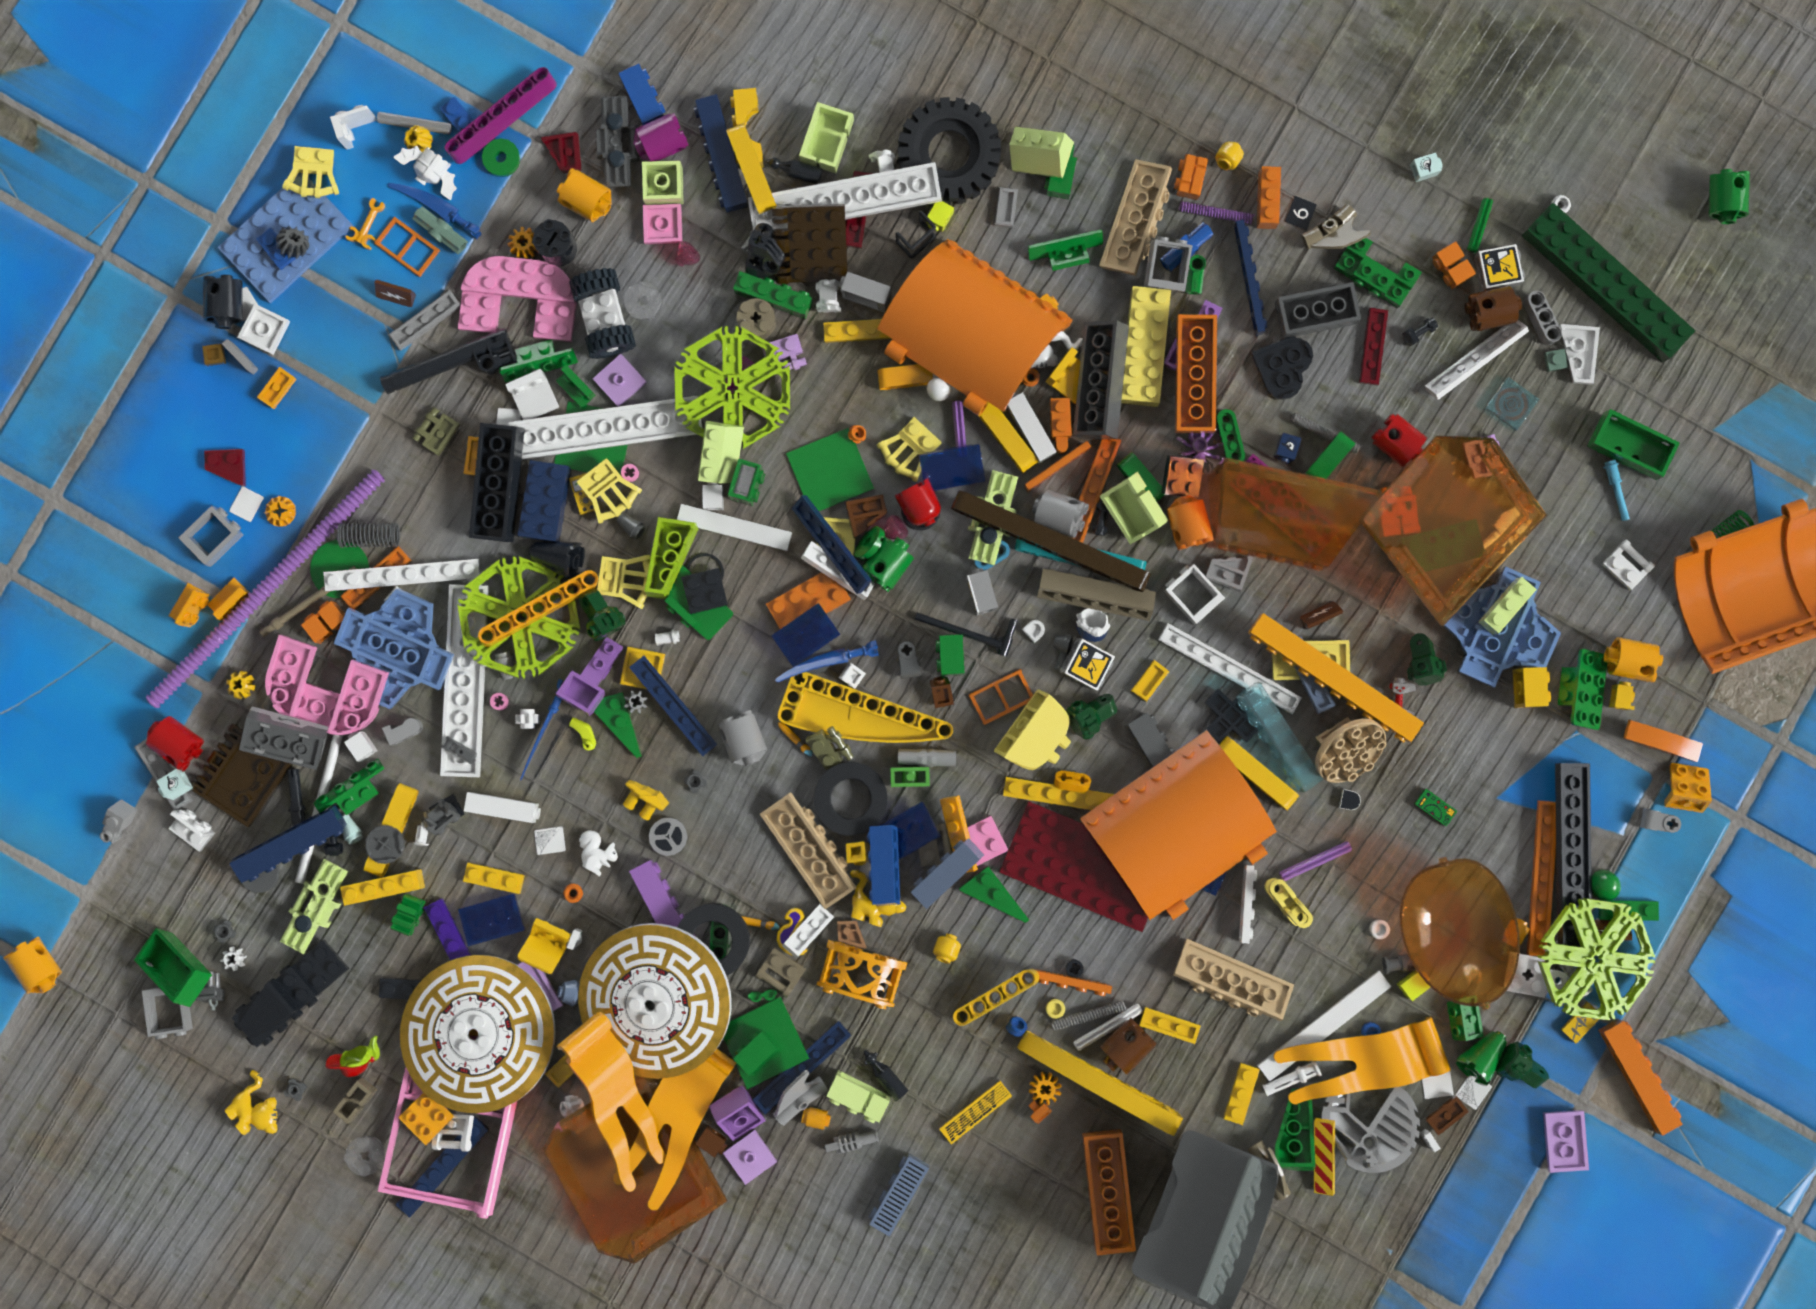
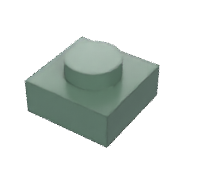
[1544,349,1568,372]

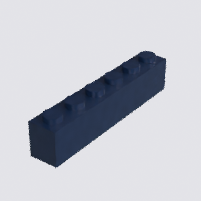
[693,94,748,213]
[229,805,347,883]

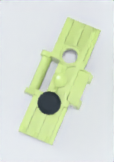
[968,470,1018,566]
[280,859,348,954]

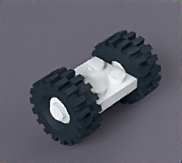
[569,268,636,359]

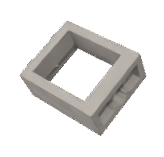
[1144,236,1192,292]
[839,272,891,313]
[179,506,244,567]
[142,987,193,1039]

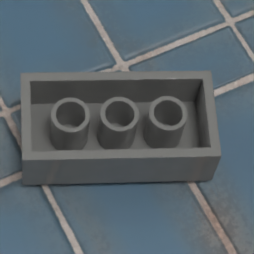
[1274,282,1361,339]

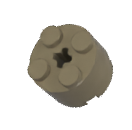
[736,298,776,339]

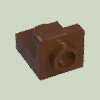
[930,676,954,708]

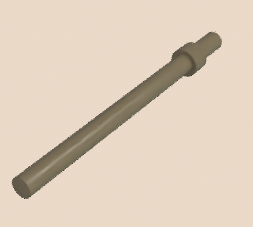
[259,566,357,637]

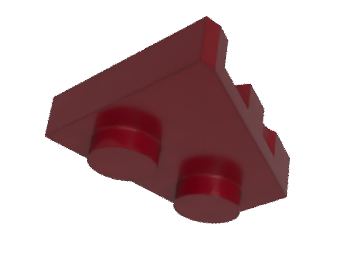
[541,132,582,174]
[204,449,246,486]

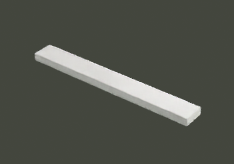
[1158,623,1302,714]
[1257,970,1392,1081]

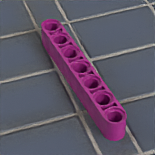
[445,67,557,164]

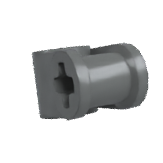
[898,641,920,679]

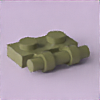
[412,407,460,456]
[806,726,854,770]

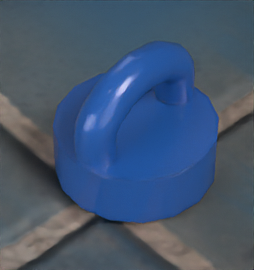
[1006,1017,1027,1037]

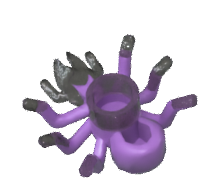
[1176,428,1224,474]

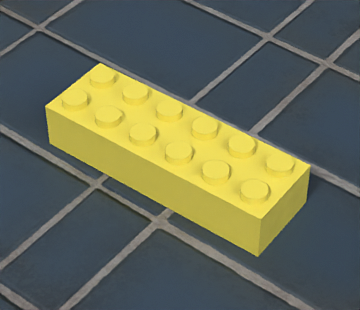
[1121,286,1171,407]

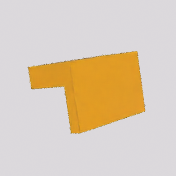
[207,578,249,620]

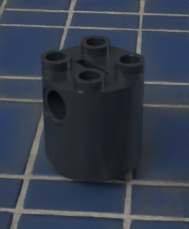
[532,219,577,267]
[203,275,243,329]

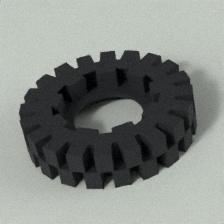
[898,97,1001,205]

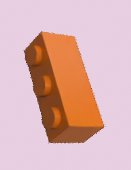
[1257,166,1281,229]

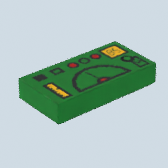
[1414,788,1457,827]

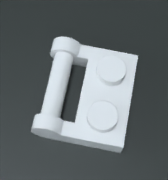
[1601,539,1655,591]
[432,1114,474,1152]

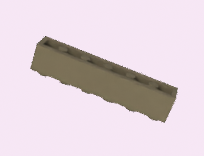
[1037,569,1156,621]

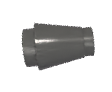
[616,513,645,540]

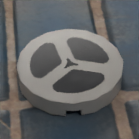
[649,817,688,856]

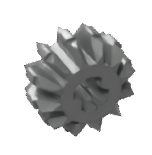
[276,226,310,259]

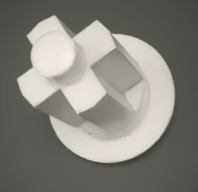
[412,822,429,846]

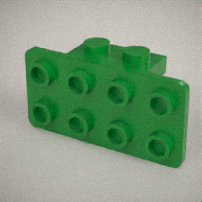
[664,565,733,640]
[1557,649,1608,730]

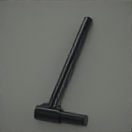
[915,612,1018,657]

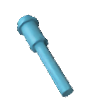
[1603,460,1630,521]

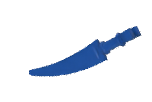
[388,183,481,240]
[775,640,879,683]
[520,679,564,780]

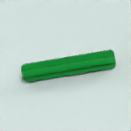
[1467,198,1493,253]

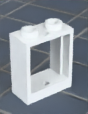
[1164,564,1225,625]

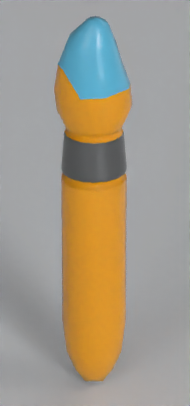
[778,722,812,757]
[742,916,780,930]

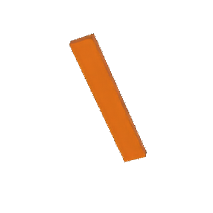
[1072,439,1121,543]

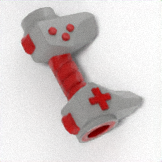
[1389,678,1416,716]

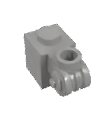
[100,799,137,843]

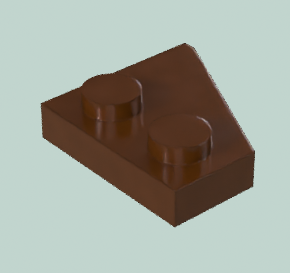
[845,494,887,539]

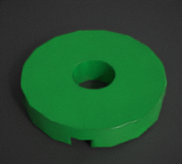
[482,138,520,177]
[855,526,885,561]

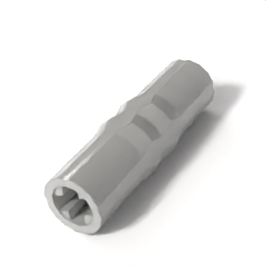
[898,748,956,767]

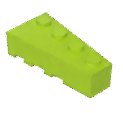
[645,517,699,599]

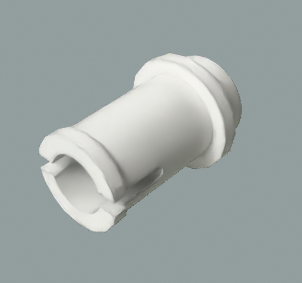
[655,629,680,646]

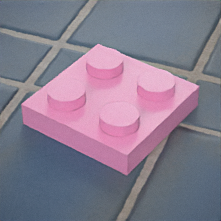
[643,204,683,244]
[967,816,1008,866]

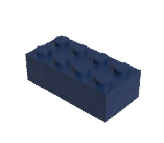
[518,460,571,542]

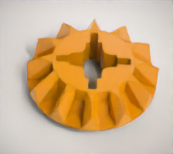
[264,496,296,527]

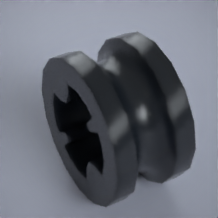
[1066,959,1084,978]

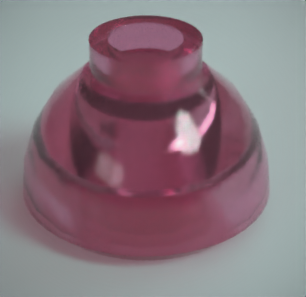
[675,241,700,267]
[884,515,908,540]

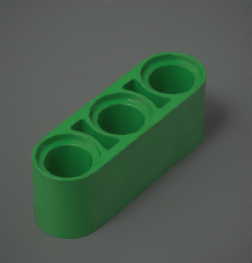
[1305,431,1356,486]
[1116,452,1166,502]
[710,904,730,960]

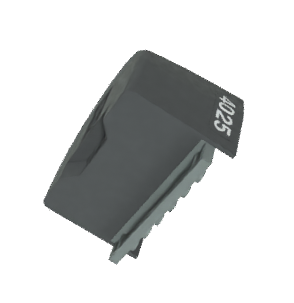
[1132,1130,1279,1309]

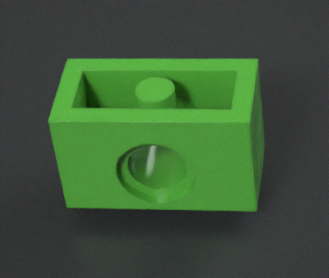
[891,767,930,787]

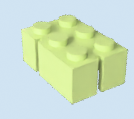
[799,102,854,174]
[1100,472,1168,545]
[826,1070,890,1123]

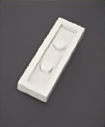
[782,904,834,959]

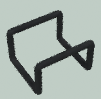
[895,211,936,258]

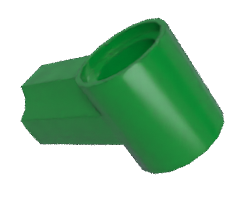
[1185,255,1206,295]

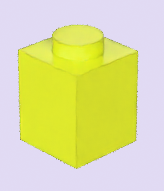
[926,201,954,232]
[1396,971,1431,1001]

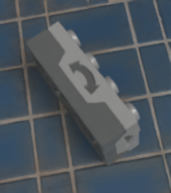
[239,707,329,770]

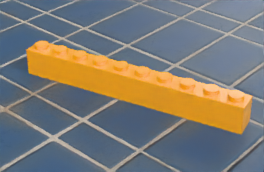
[1248,613,1424,743]

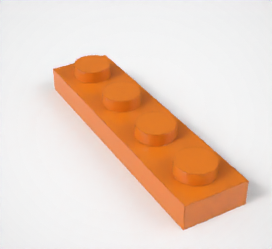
[1035,969,1112,996]

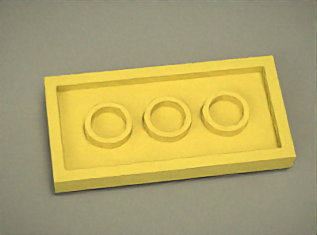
[1272,640,1350,680]

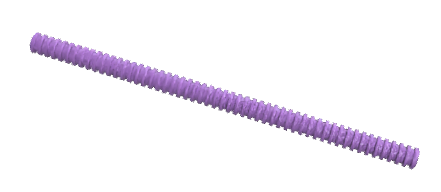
[146,469,385,708]

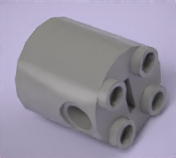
[1032,489,1089,538]
[718,710,767,767]

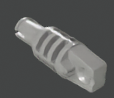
[825,1130,879,1155]

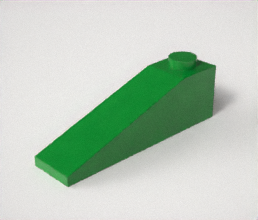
[1275,1088,1315,1171]

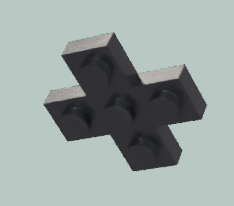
[1204,688,1260,743]

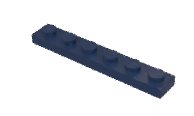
[1234,220,1267,336]
[792,495,872,594]
[629,656,717,757]
[753,1021,852,1114]
[396,1116,489,1218]

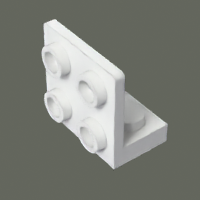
[330,105,377,150]
[505,369,559,420]
[169,809,215,852]

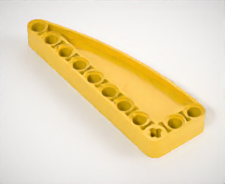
[778,672,953,743]
[1017,1030,1183,1136]

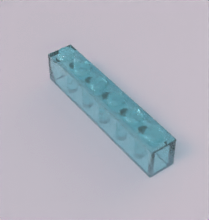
[1236,683,1323,792]

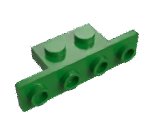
[1028,229,1103,271]
[500,339,578,383]
[314,758,384,816]

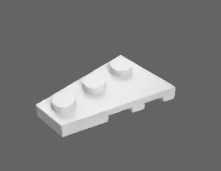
[1560,324,1600,385]

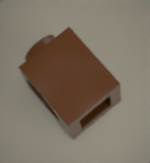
[696,1125,727,1157]

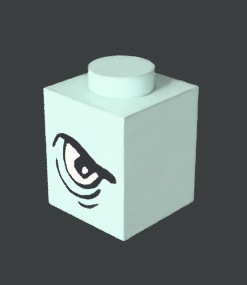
[1410,153,1442,182]
[157,769,193,800]

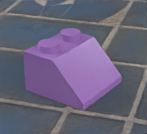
[709,1085,766,1142]

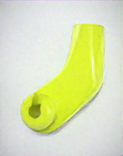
[569,717,596,751]

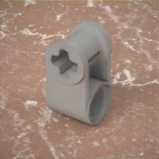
[1640,808,1681,833]

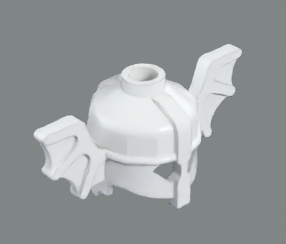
[394,146,457,200]

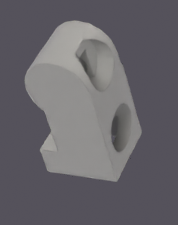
[382,718,423,746]

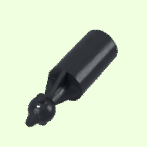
[766,158,823,185]
[864,1050,909,1102]

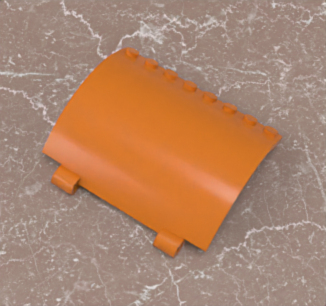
[877,239,1073,416]
[1674,499,1816,674]
[1080,730,1277,920]

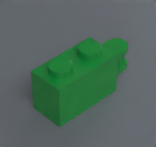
[1044,145,1077,200]

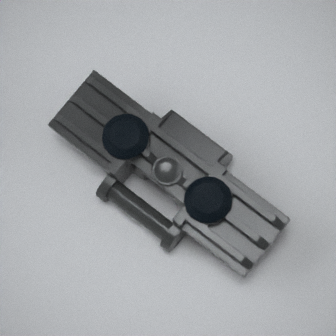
[596,96,639,188]

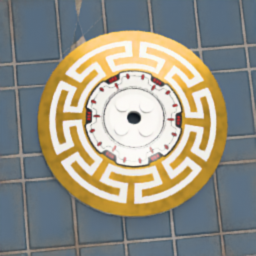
[578,923,732,1079]
[400,955,556,1113]

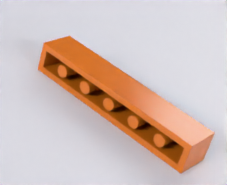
[1598,1019,1683,1136]

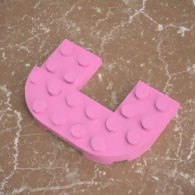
[458,256,577,342]
[265,635,389,735]

